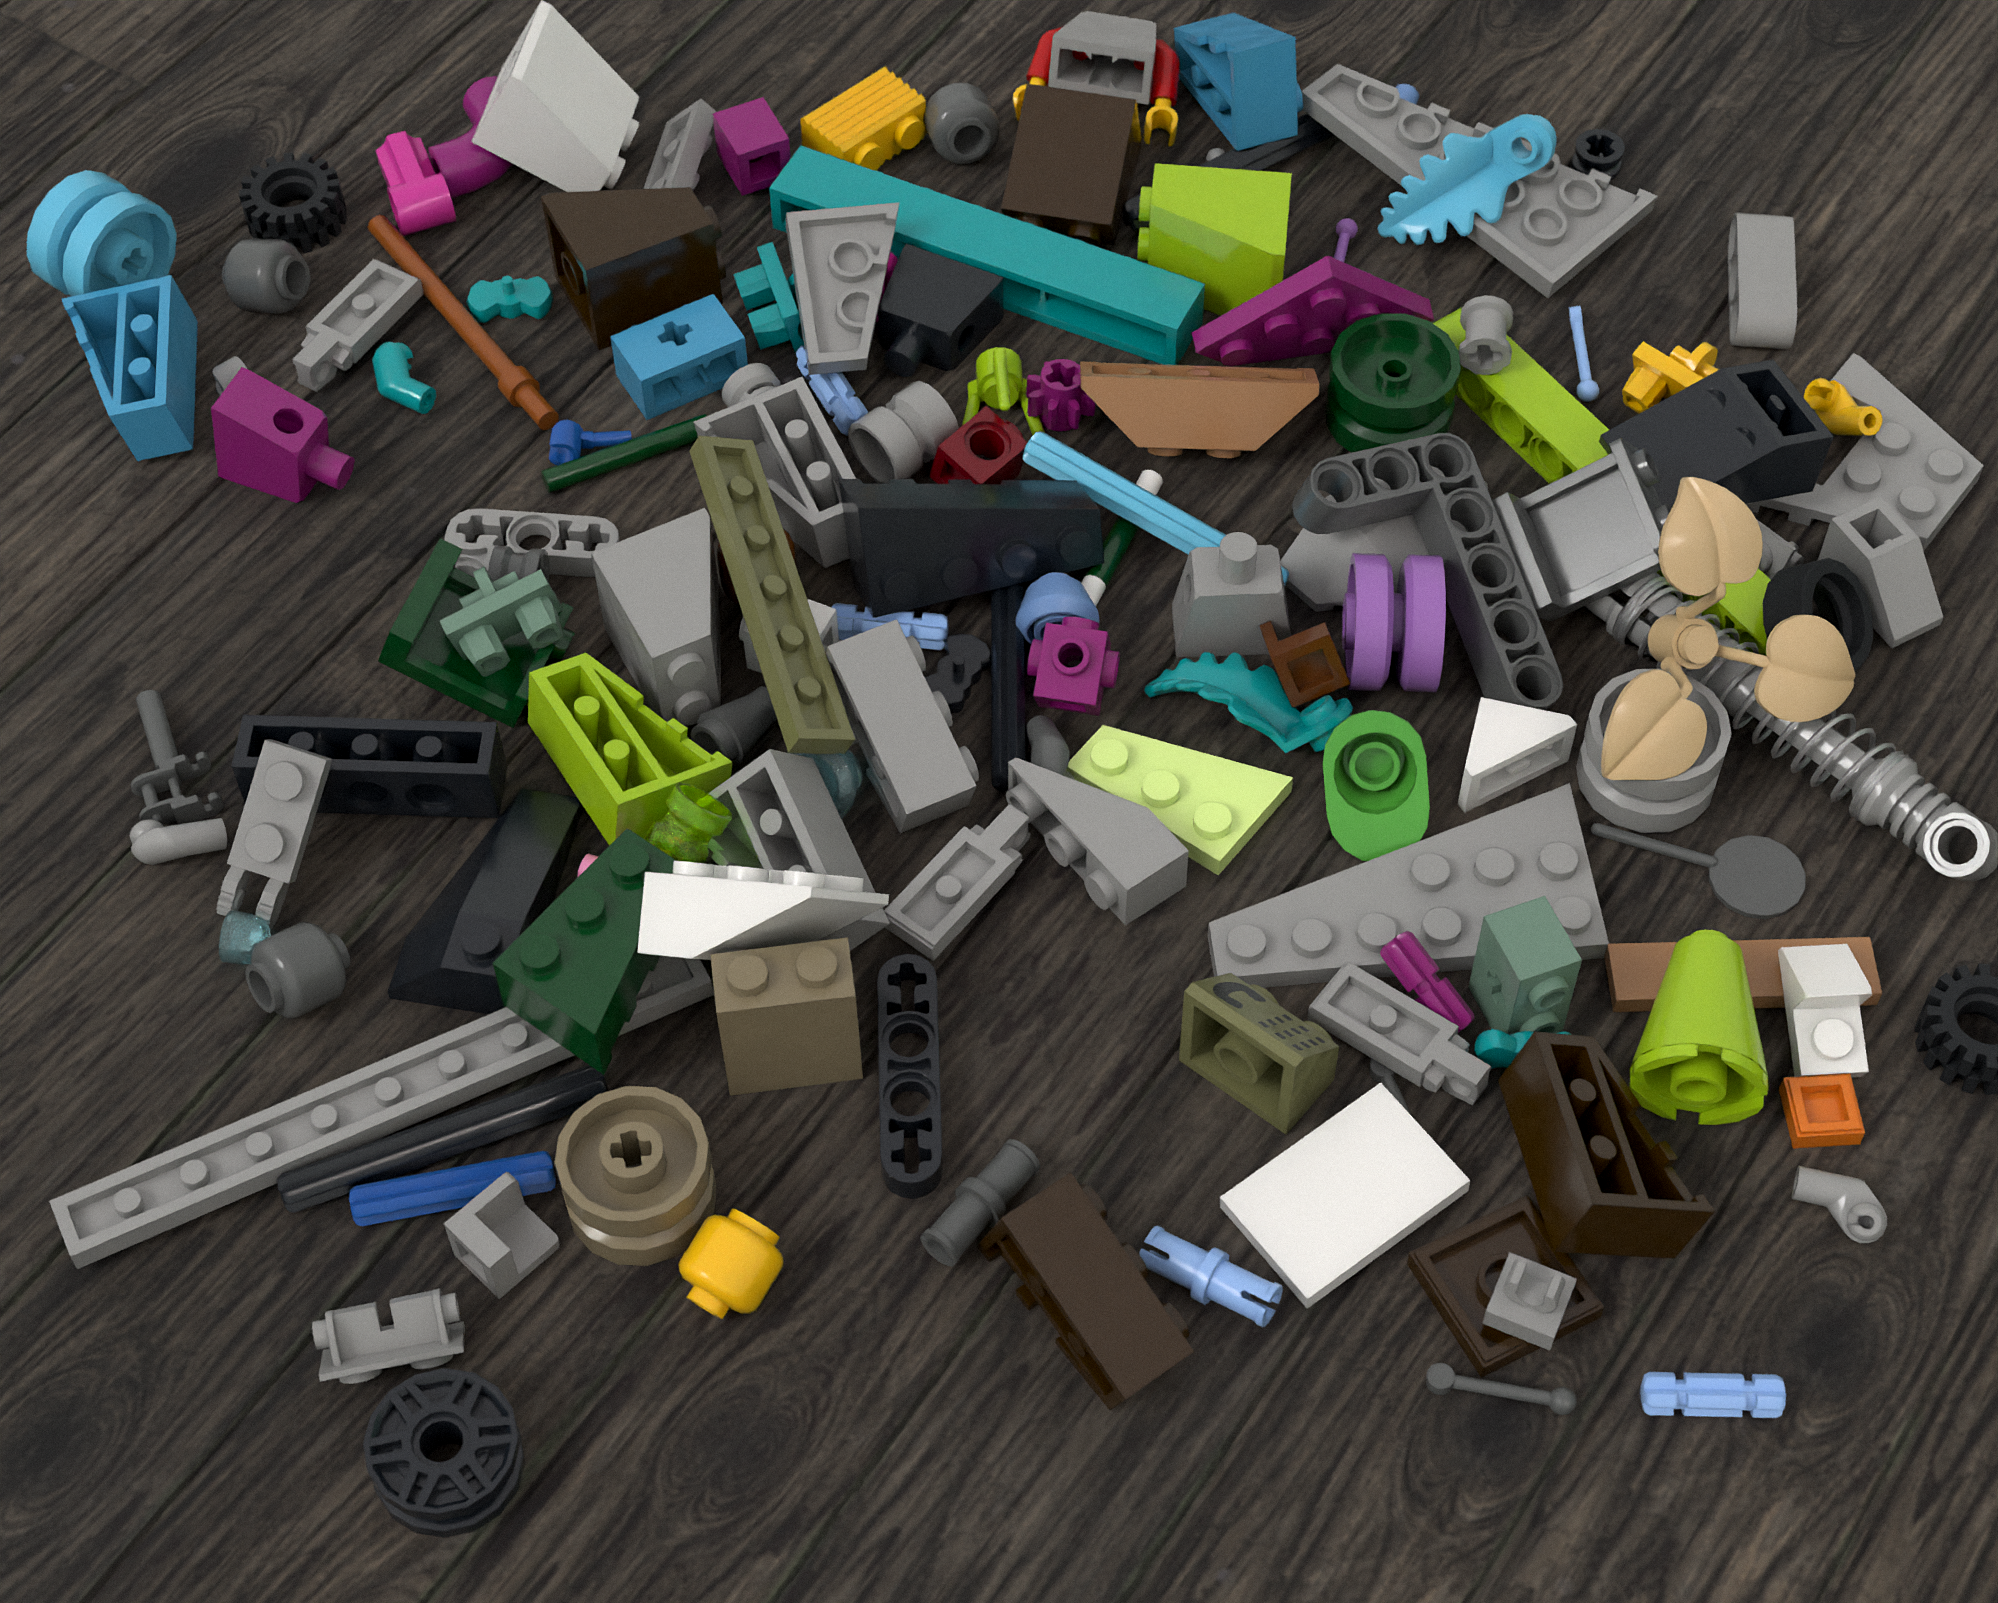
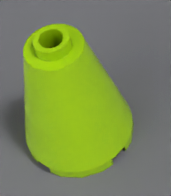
[1629,930,1769,1125]

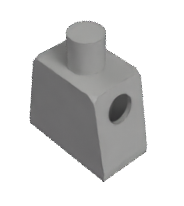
[1172,532,1291,658]

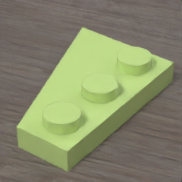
[1066,725,1293,875]

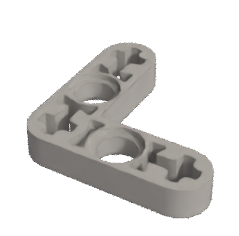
[444,508,620,577]

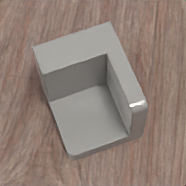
[444,1172,560,1299]

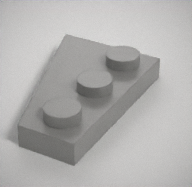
[786,202,900,375]

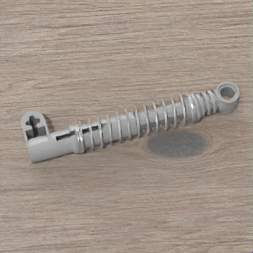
[1584,572,1998,882]

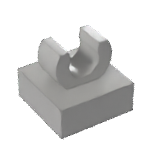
[1482,1252,1577,1350]

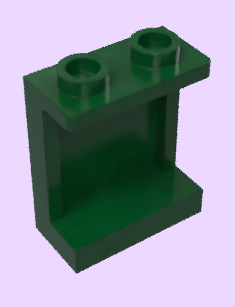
[378,538,575,728]

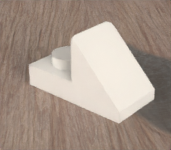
[1778,944,1872,1078]

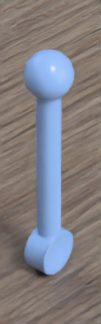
[1569,306,1599,402]

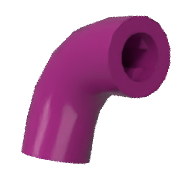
[429,76,513,199]

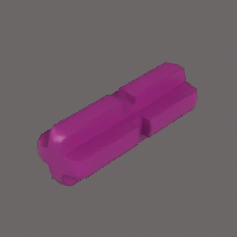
[1380,931,1474,1033]

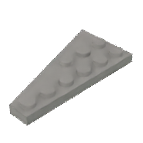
[1208,783,1609,988]

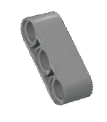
[1728,212,1797,350]

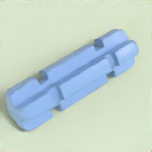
[796,346,868,436]
[832,603,949,650]
[1640,1372,1786,1418]

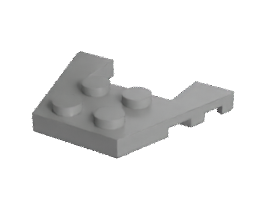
[1746,353,1984,551]

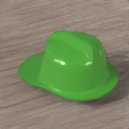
[1323,710,1430,861]

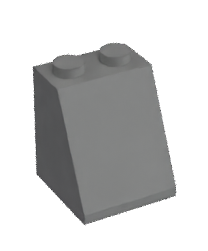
[591,508,721,725]

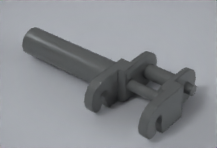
[131,690,224,825]

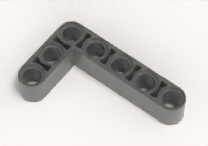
[1292,433,1563,711]

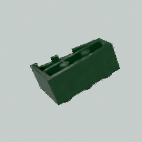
[492,828,677,1075]

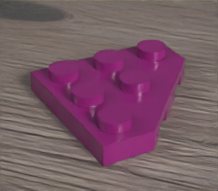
[1192,255,1434,366]

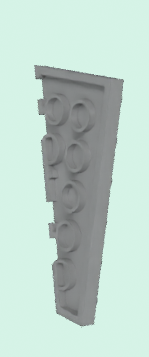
[1301,64,1658,298]

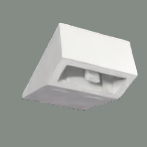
[637,861,889,960]

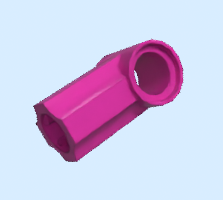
[376,131,456,236]

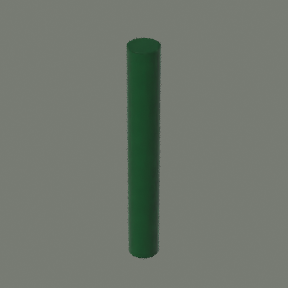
[541,414,707,493]

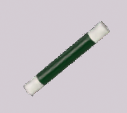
[1081,470,1163,606]

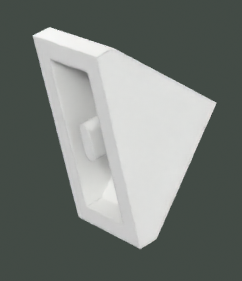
[1458,697,1577,813]

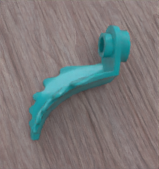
[1144,652,1353,753]

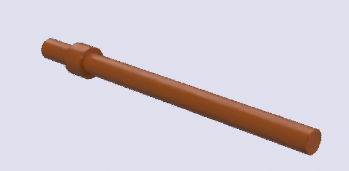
[368,215,559,430]

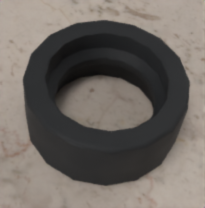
[1763,558,1873,671]

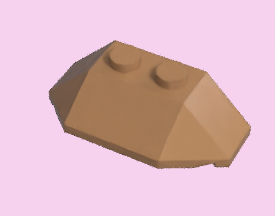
[1080,361,1319,458]

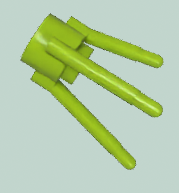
[962,347,1045,436]

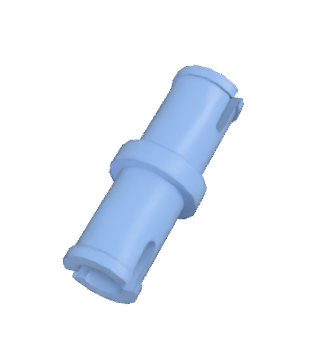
[1139,1225,1283,1327]

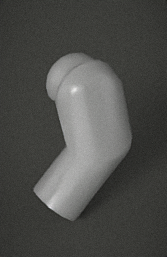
[129,818,227,865]
[1792,1166,1887,1243]

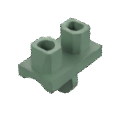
[440,566,564,677]

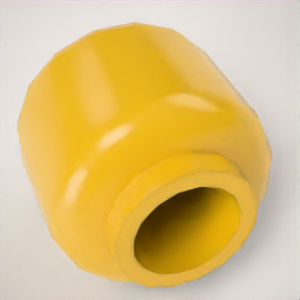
[679,1209,784,1319]

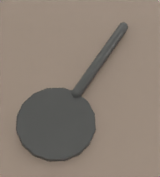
[1591,823,1806,919]

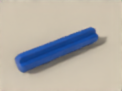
[349,1151,556,1226]

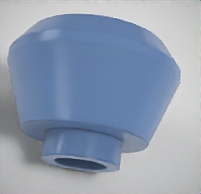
[1016,572,1099,644]

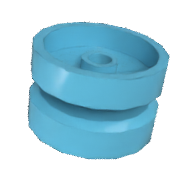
[26,170,177,296]

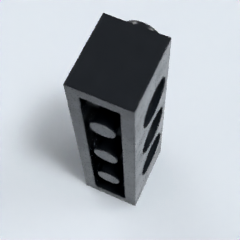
[232,715,508,818]

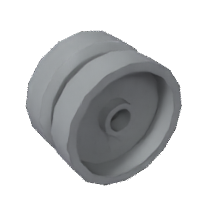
[1576,669,1732,833]

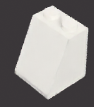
[472,0,639,192]

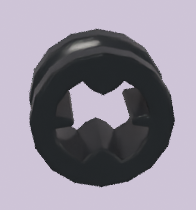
[1572,129,1625,181]

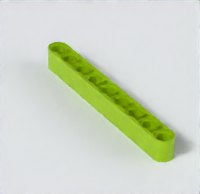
[1433,307,1771,656]

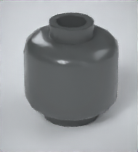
[923,83,1000,164]
[222,238,310,314]
[245,921,350,1019]

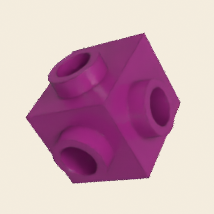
[1027,617,1120,716]

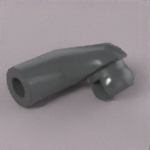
[1025,715,1075,780]

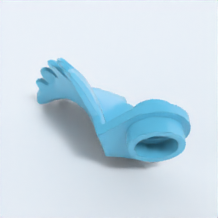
[1378,114,1557,245]

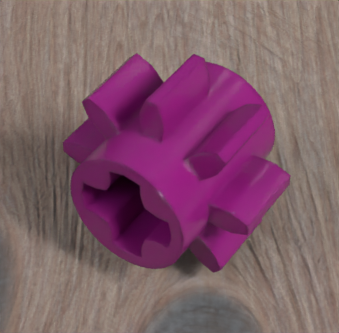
[1026,359,1096,431]

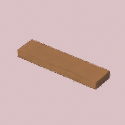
[1604,937,1882,1012]

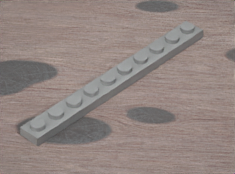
[49,955,714,1269]

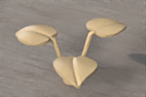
[1601,477,1855,780]

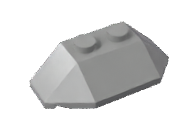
[1280,439,1488,612]

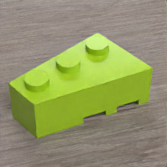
[528,653,732,846]

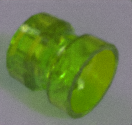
[643,782,732,863]

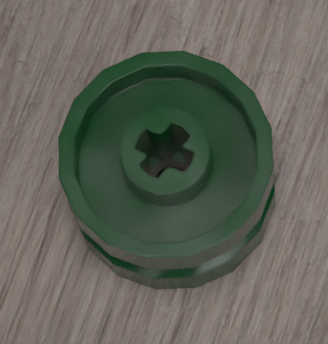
[1325,314,1461,453]

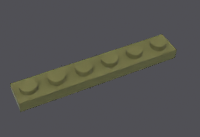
[689,435,855,754]

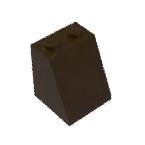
[1001,84,1142,247]
[541,187,726,350]

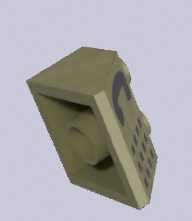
[1179,973,1340,1135]

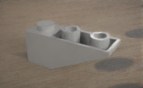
[1006,757,1189,926]

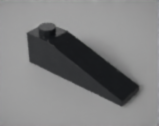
[387,789,583,1014]

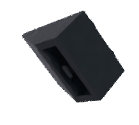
[1599,359,1834,507]

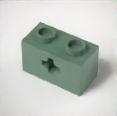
[1468,896,1582,1035]

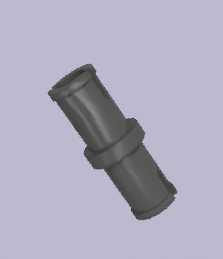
[921,1139,1041,1266]

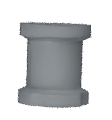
[1459,296,1513,375]

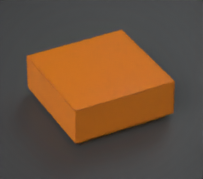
[1779,1074,1865,1149]

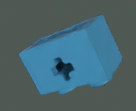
[610,294,748,420]

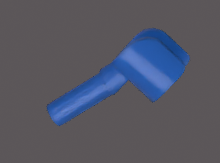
[549,420,632,465]

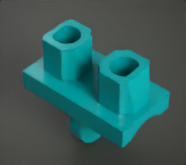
[733,242,804,354]

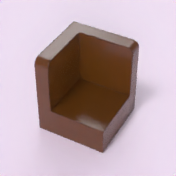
[1259,621,1350,708]

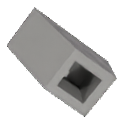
[1818,496,1943,648]

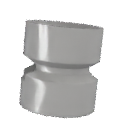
[848,381,959,484]

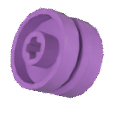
[1342,553,1446,692]

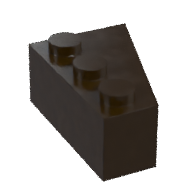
[1498,1032,1715,1259]
[977,1172,1194,1410]

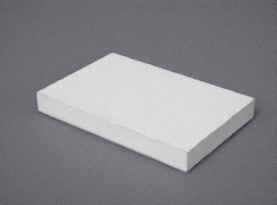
[1220,1083,1470,1309]

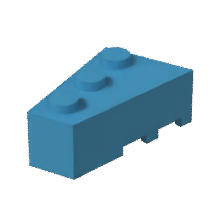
[1174,13,1303,151]
[61,275,198,461]

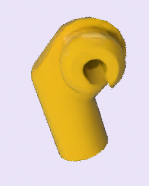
[1804,378,1883,436]

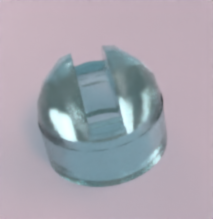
[219,910,272,965]

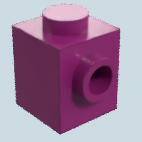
[713,97,791,196]

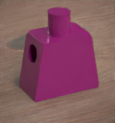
[211,367,354,503]

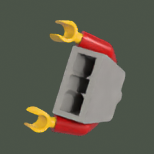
[1013,11,1180,146]

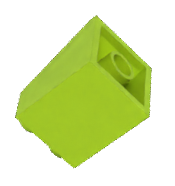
[1137,163,1292,316]

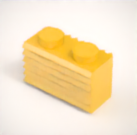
[800,66,927,171]

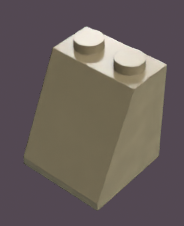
[710,937,863,1096]

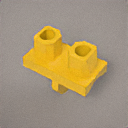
[1622,341,1719,414]

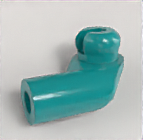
[372,342,436,414]

